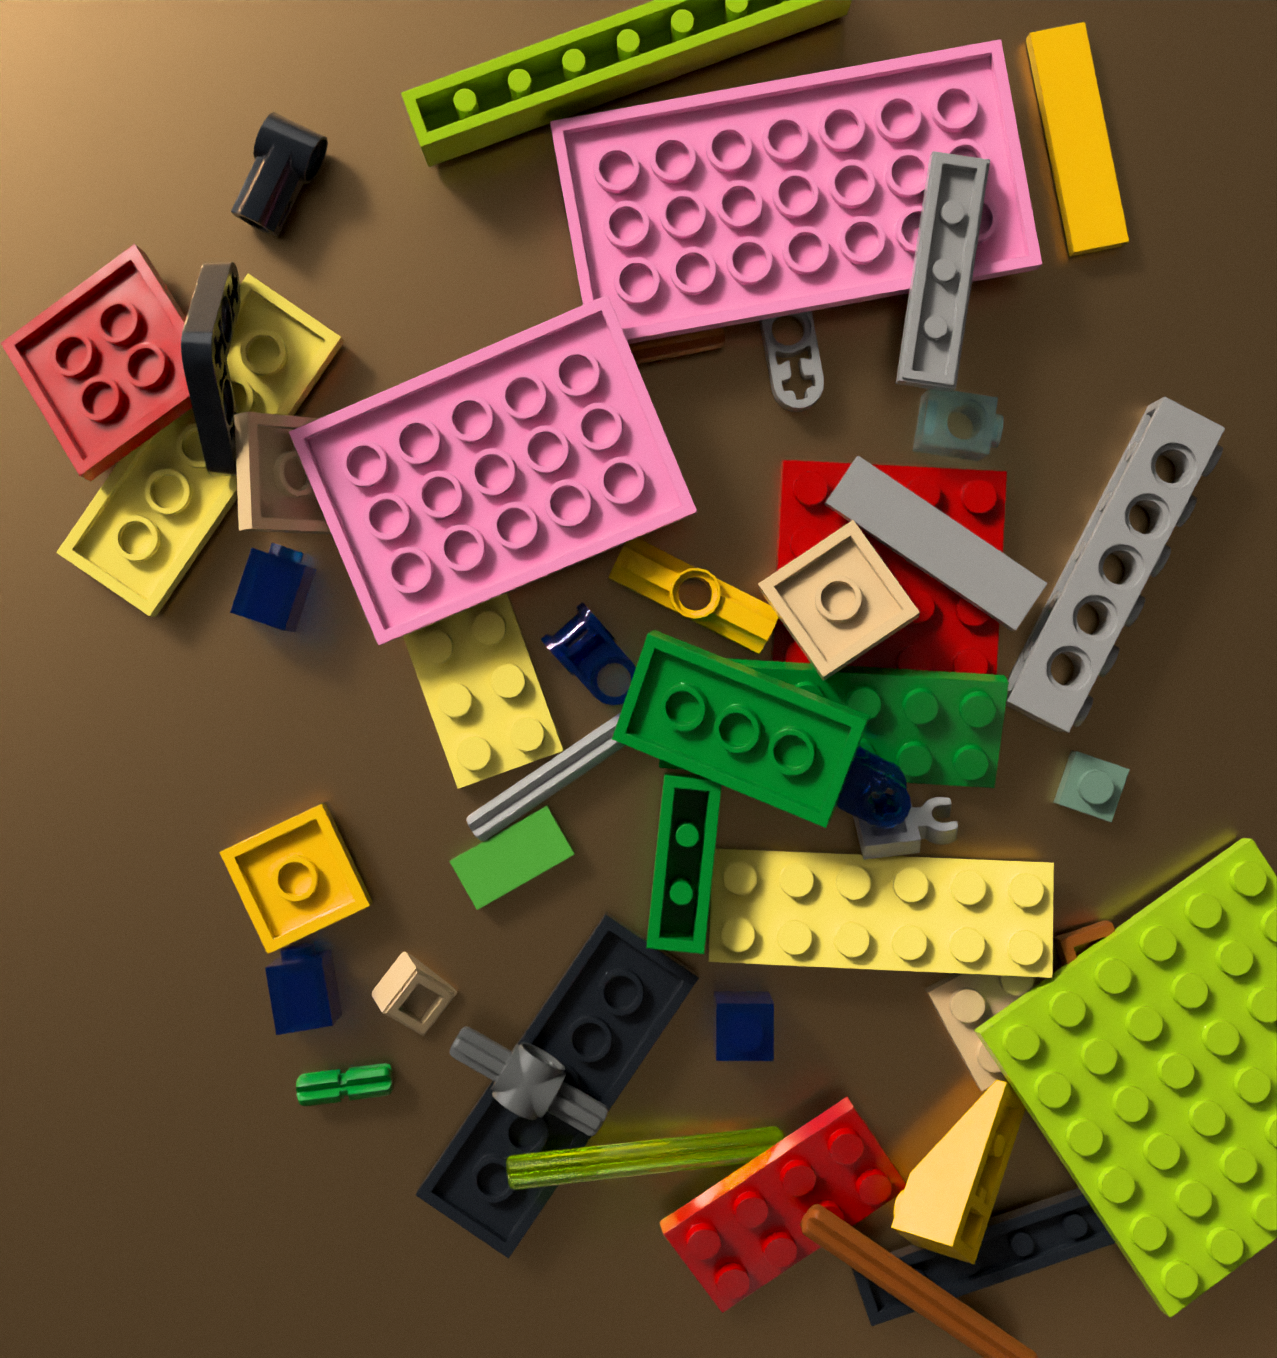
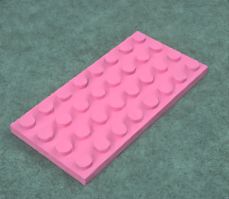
[550,39,1042,344]

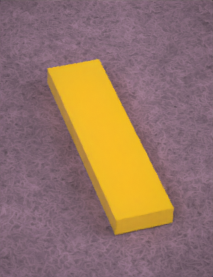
[1026,22,1129,257]

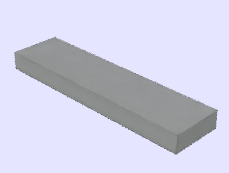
[896,151,990,392]
[824,456,1048,631]

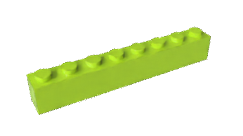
[401,0,852,167]

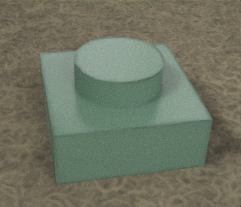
[1053,750,1130,822]

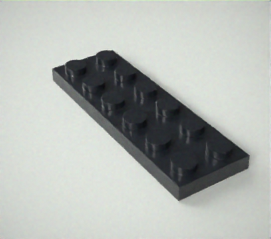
[415,912,699,1259]

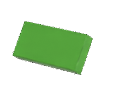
[449,805,575,910]

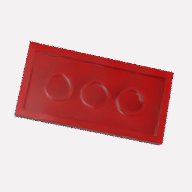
[659,1097,906,1313]

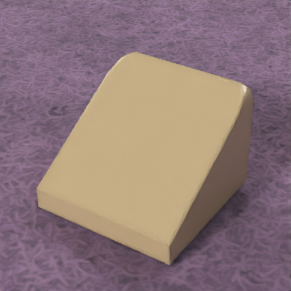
[372,952,458,1036]

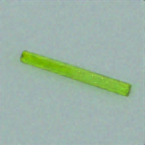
[506,1126,784,1190]

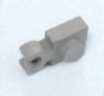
[853,795,958,860]

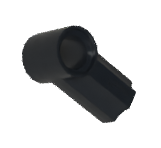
[231,112,328,237]

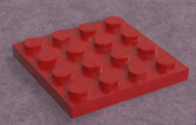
[771,460,1007,675]

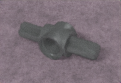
[449,1026,608,1136]

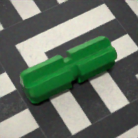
[296,1063,394,1107]

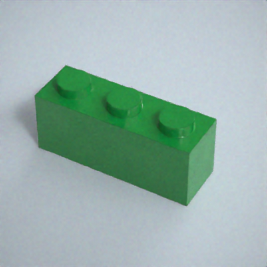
[646,772,722,954]

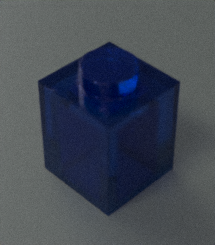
[230,543,316,632]
[265,943,342,1035]
[713,991,774,1061]

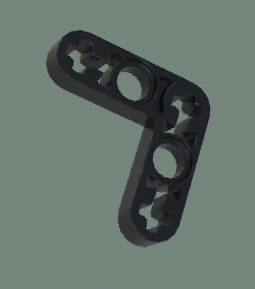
[181,262,241,476]

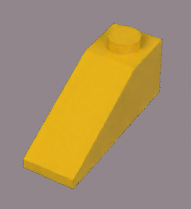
[891,1080,1025,1264]

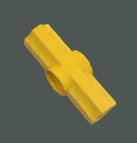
[608,538,779,655]

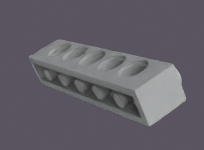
[1006,397,1225,733]

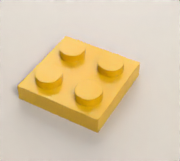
[219,802,373,954]

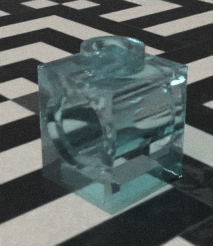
[913,389,1003,461]

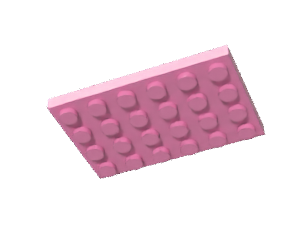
[289,295,698,645]

